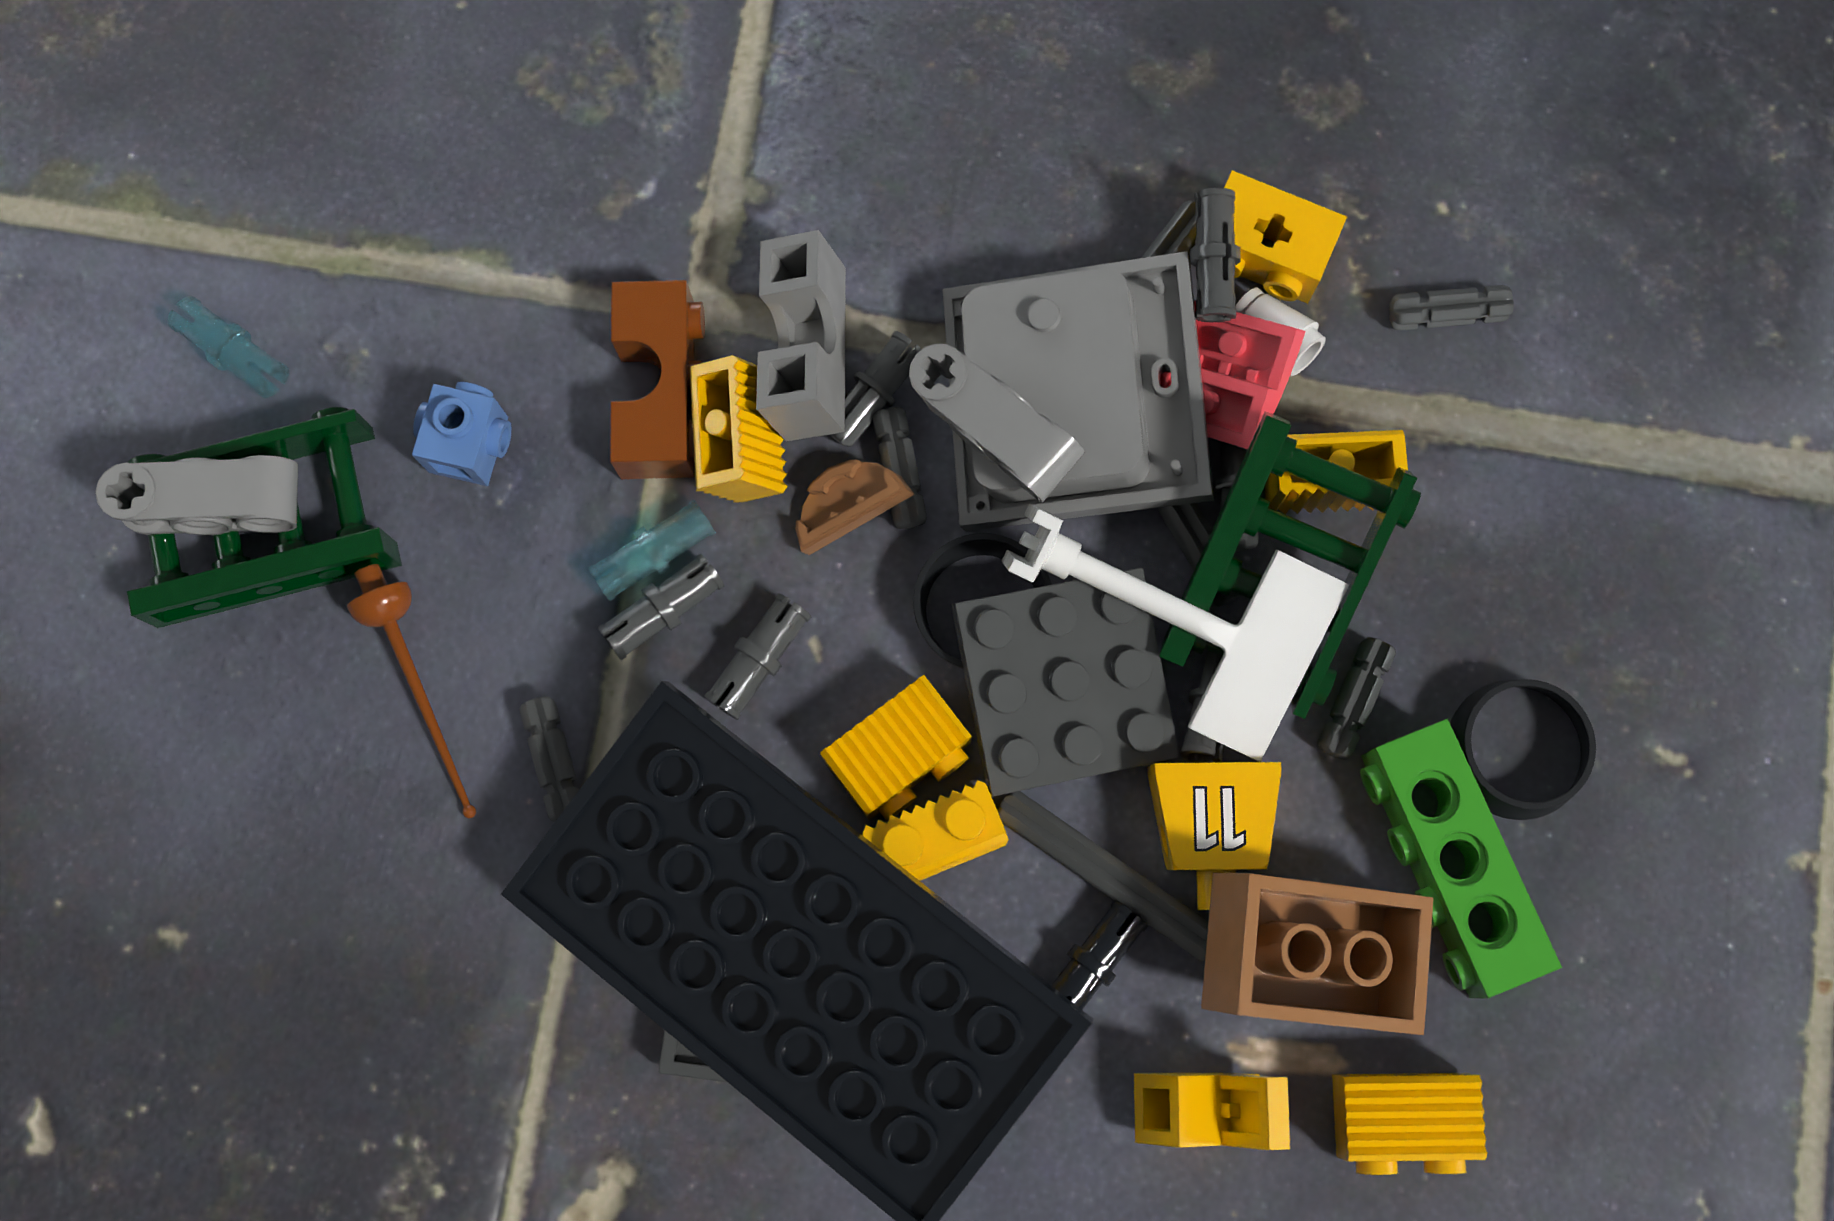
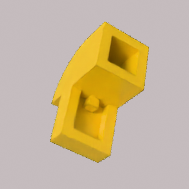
[1134,1073,1290,1150]

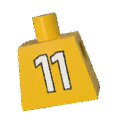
[1147,762,1281,910]

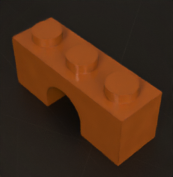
[610,280,705,480]

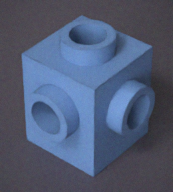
[412,382,512,486]

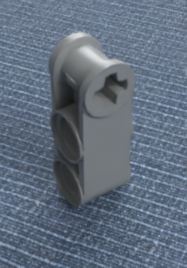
[909,343,1085,503]
[95,455,298,535]

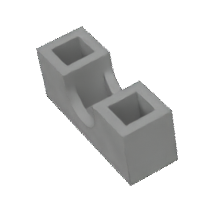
[756,230,846,442]

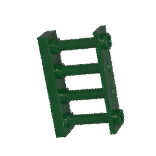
[127,407,402,628]
[1159,411,1421,719]

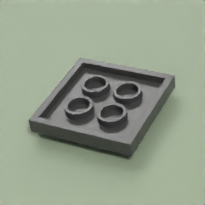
[951,567,1180,797]

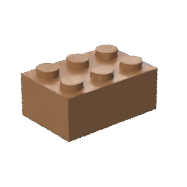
[1201,873,1433,1035]

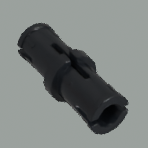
[1051,900,1148,1010]

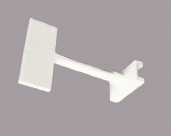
[1002,504,1349,762]

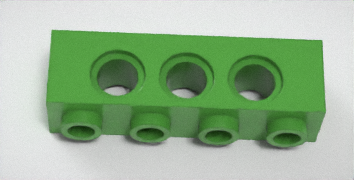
[1360,719,1562,998]

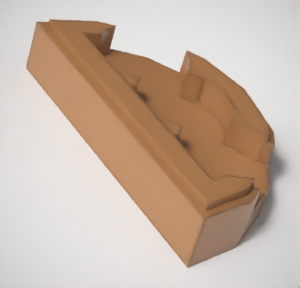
[795,460,915,555]

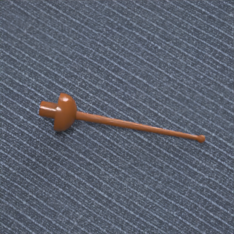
[347,564,476,818]

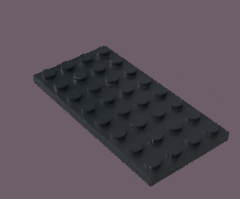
[501,681,1093,1221]

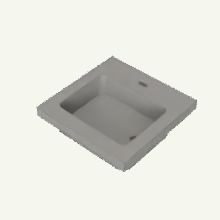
[942,251,1214,531]

